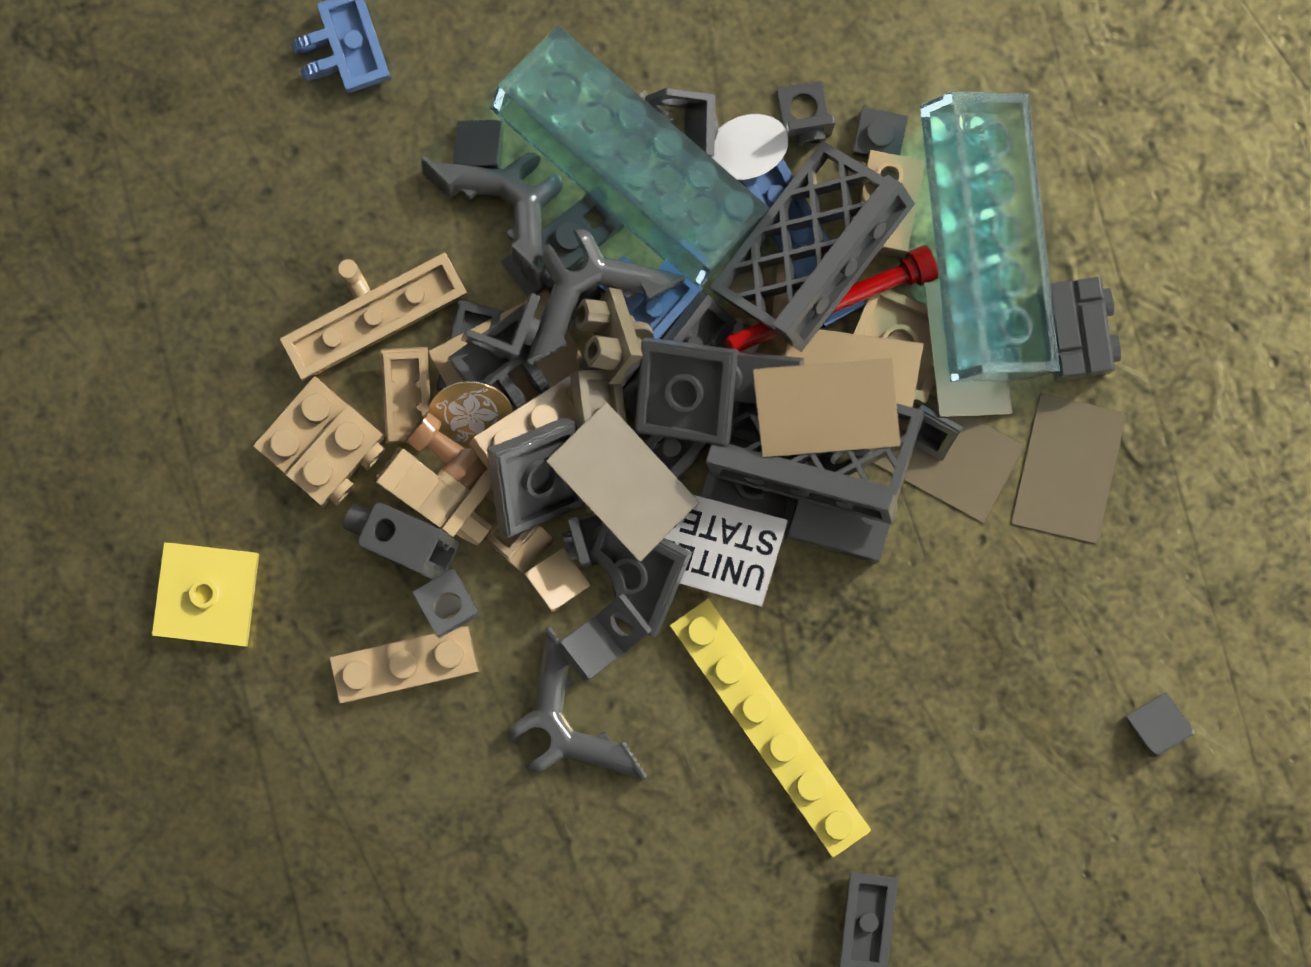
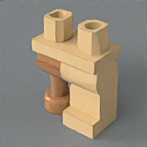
[373,412,495,545]

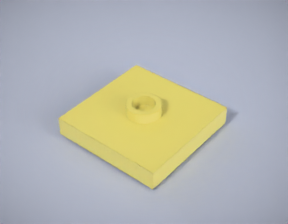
[152,542,259,647]

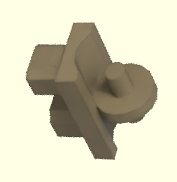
[572,287,654,385]

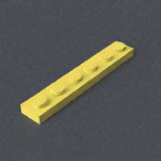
[670,599,872,858]

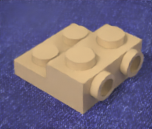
[253,376,386,508]

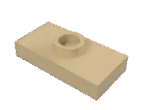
[381,347,431,444]

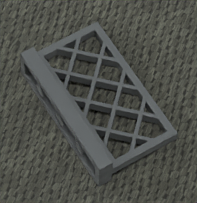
[710,141,915,352]
[706,401,924,525]

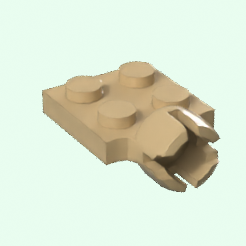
[853,289,961,406]

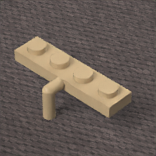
[280,252,468,382]

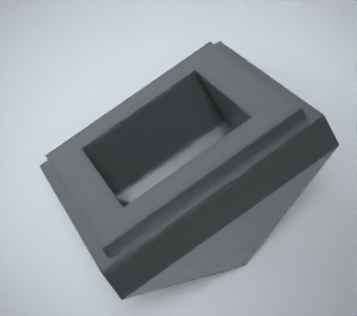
[903,404,962,461]

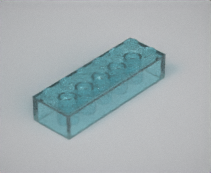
[490,26,769,290]
[920,91,1060,382]

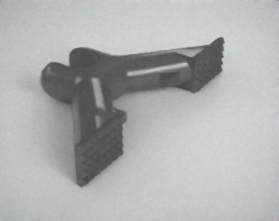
[421,153,563,287]
[524,229,686,365]
[508,627,647,780]

